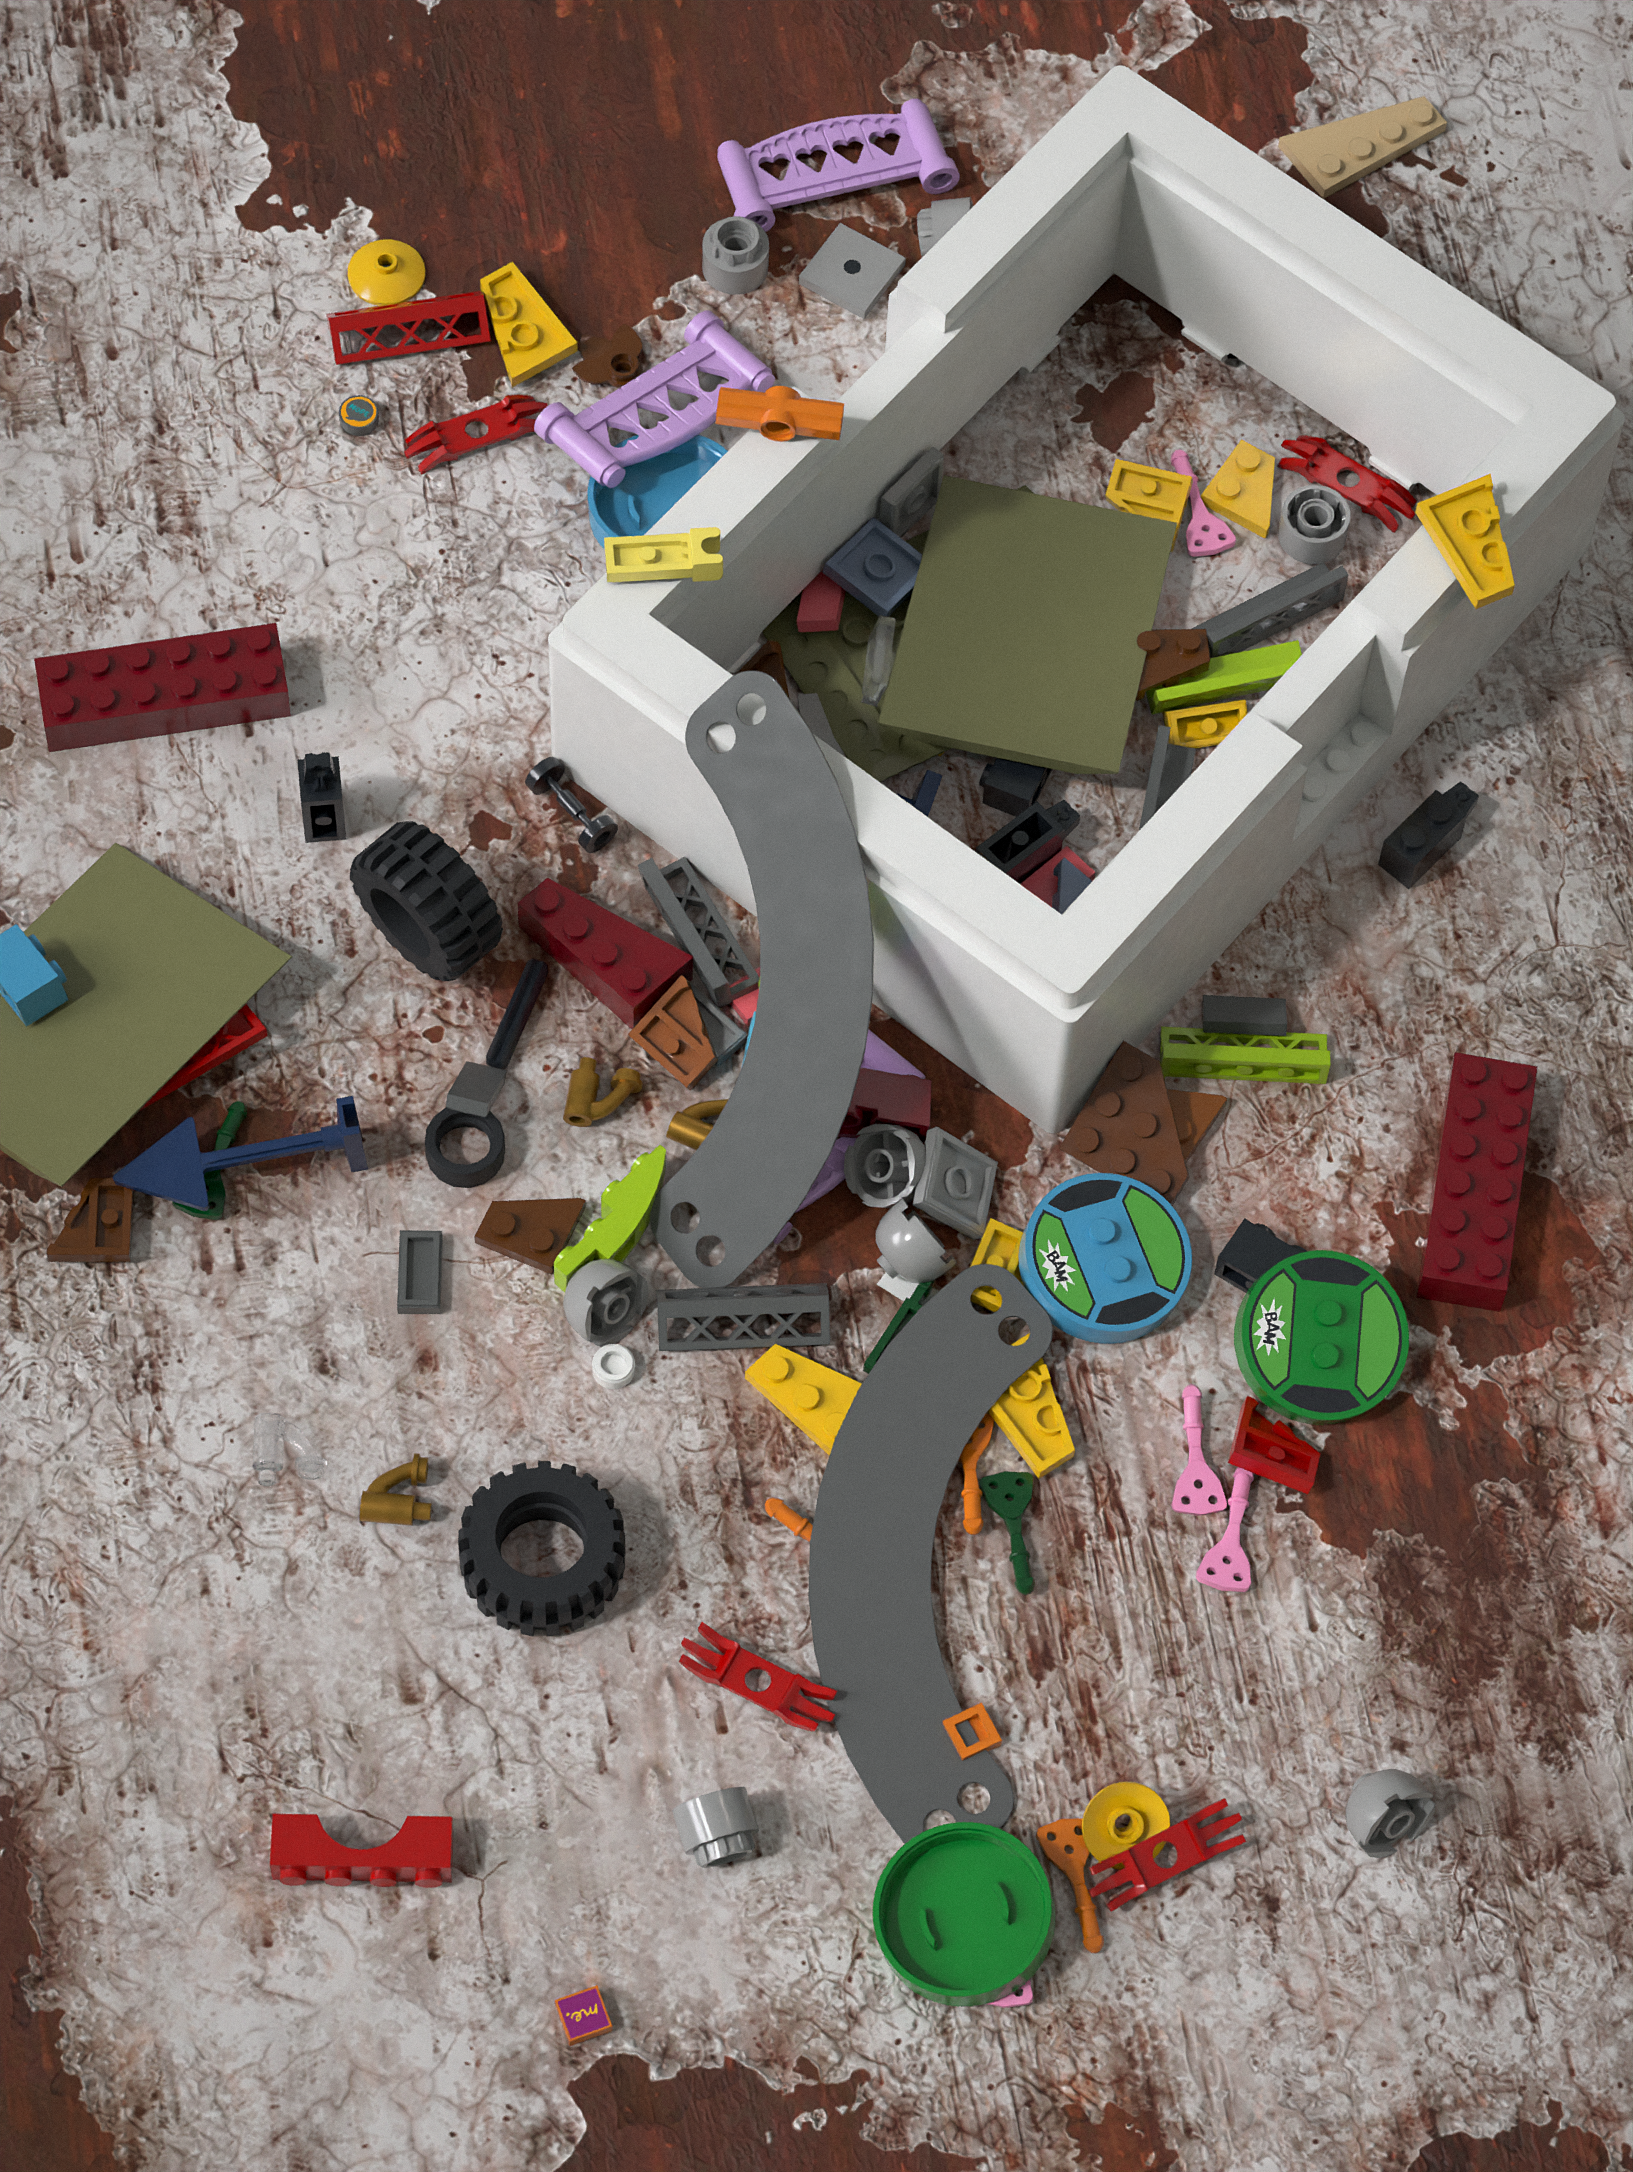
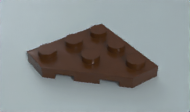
[1059,1040,1190,1206]

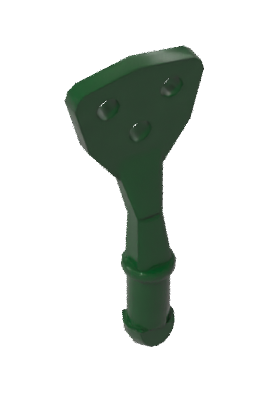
[172,1101,248,1220]
[979,1471,1035,1595]

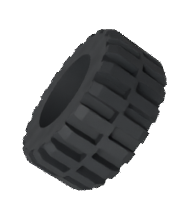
[350,821,503,981]
[458,1461,626,1637]

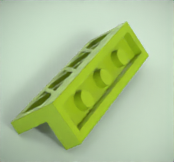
[1146,640,1302,715]
[1160,1026,1330,1084]

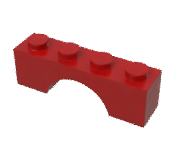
[270,1814,454,1888]

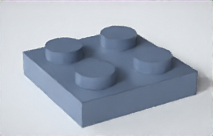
[822,517,922,621]

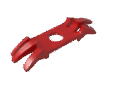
[404,395,548,475]
[1277,435,1417,533]
[679,1622,837,1732]
[1088,1798,1246,1912]

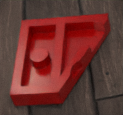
[1228,1396,1320,1494]

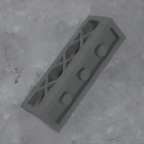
[1191,563,1349,658]
[1139,725,1196,831]
[638,857,759,1009]
[656,1283,830,1351]

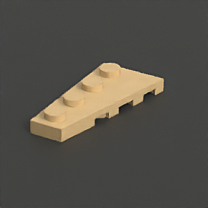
[1278,96,1447,199]

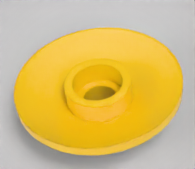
[348,239,425,306]
[1082,1782,1170,1869]

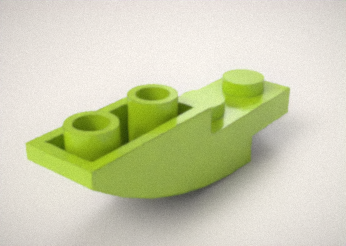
[554,1145,666,1292]

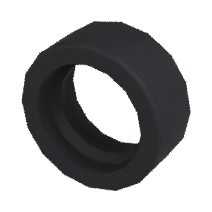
[425,1107,505,1188]

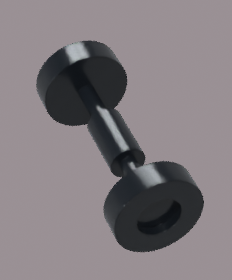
[525,757,618,853]

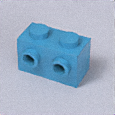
[0,924,69,1027]

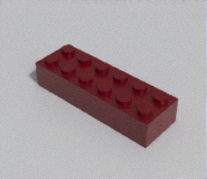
[34,623,291,752]
[1416,1052,1538,1312]

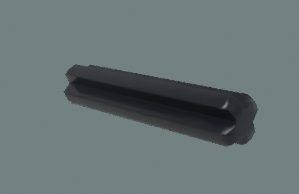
[486,959,548,1070]

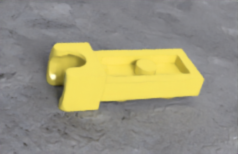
[604,527,723,583]

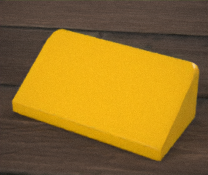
[1162,700,1248,748]

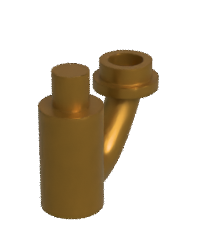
[563,1057,643,1127]
[666,1099,729,1150]
[360,1453,432,1526]

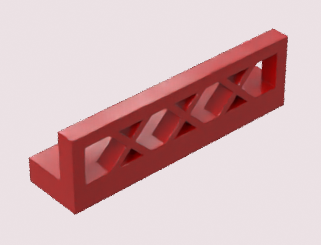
[326,291,490,365]
[138,1004,268,1112]

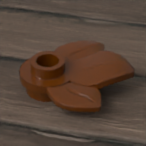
[572,324,643,388]

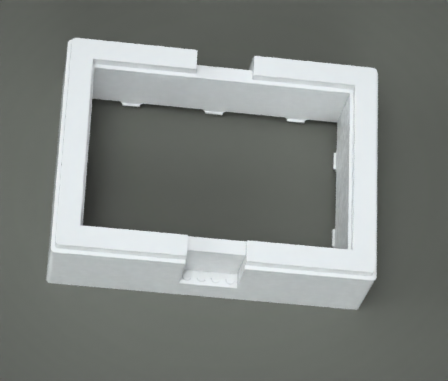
[548,65,1625,1133]

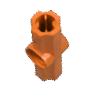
[716,386,844,441]

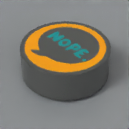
[339,395,379,436]

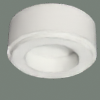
[592,1344,635,1389]

